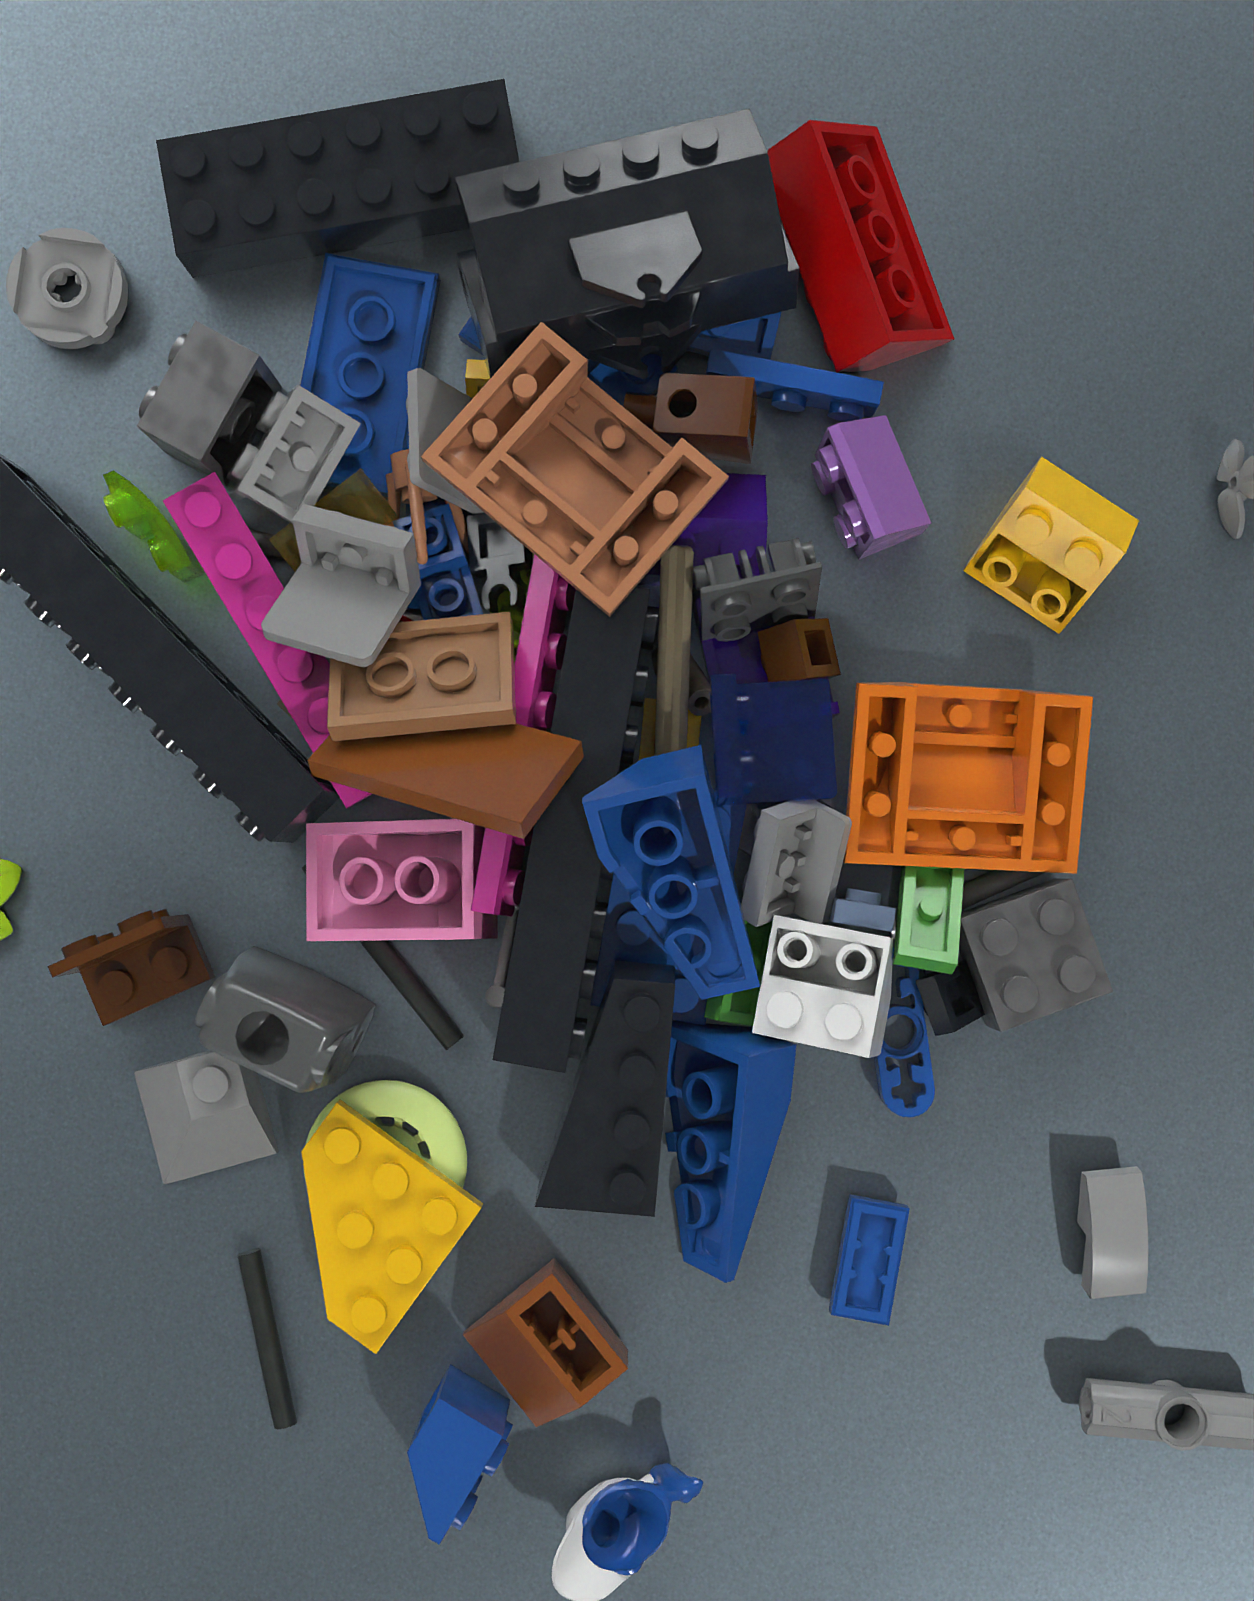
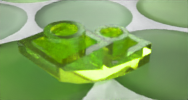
[103,470,205,583]

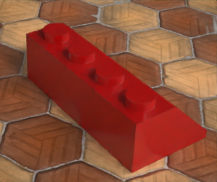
[767,120,954,373]

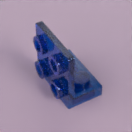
[709,673,837,806]

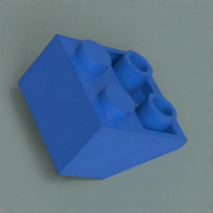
[407,1364,513,1545]

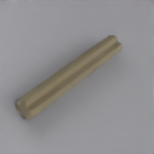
[654,545,694,756]

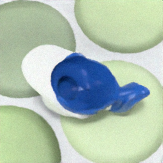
[552,1463,703,1601]

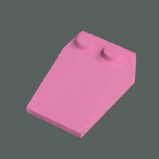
[306,819,498,941]

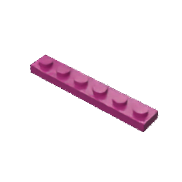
[162,471,372,809]
[471,554,576,917]

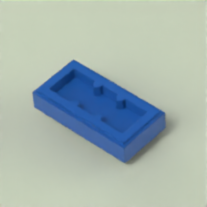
[829,1194,910,1326]

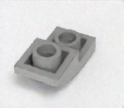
[1077,1166,1148,1299]

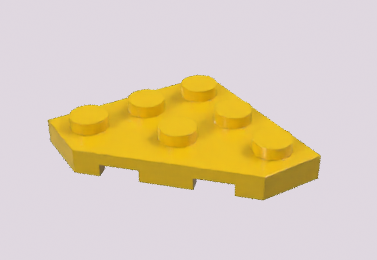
[301,1099,483,1354]

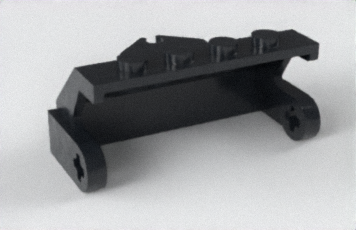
[455,108,799,379]

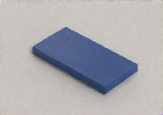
[300,253,441,500]

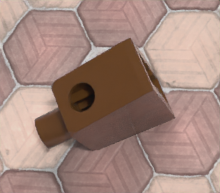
[623,373,758,464]

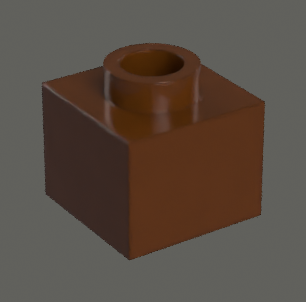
[757,618,841,689]

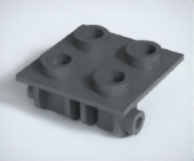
[693,538,822,642]

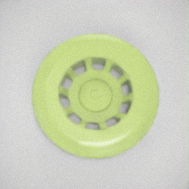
[304,1080,468,1188]

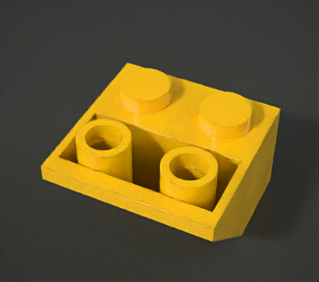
[963,456,1139,634]

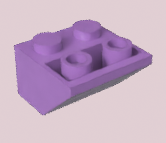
[811,415,931,560]

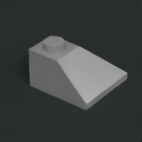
[134,1050,279,1185]

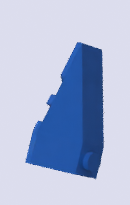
[582,745,760,1000]
[665,1021,797,1283]

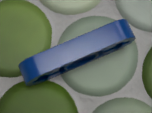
[874,947,935,1117]

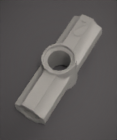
[1079,1378,1254,1451]

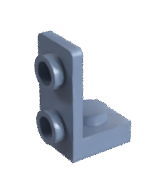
[829,807,896,932]

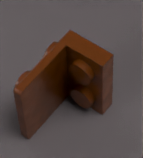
[47,909,216,1026]

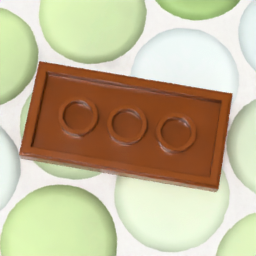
[307,724,584,839]

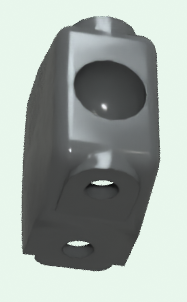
[195,946,376,1093]

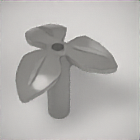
[1216,438,1254,539]

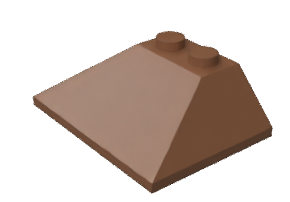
[421,322,729,617]

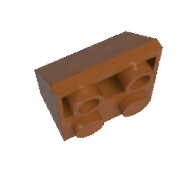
[463,1258,628,1427]

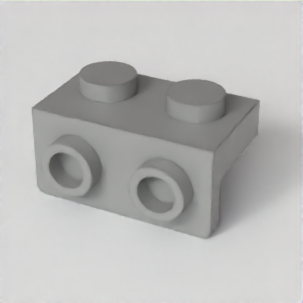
[741,796,852,927]

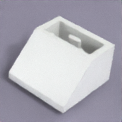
[752,915,893,1058]

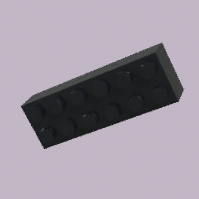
[156,79,519,278]

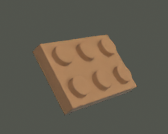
[327,612,516,741]

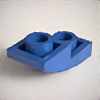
[392,503,484,620]

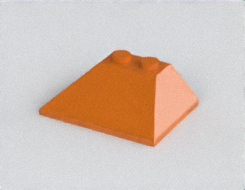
[843,682,1093,874]

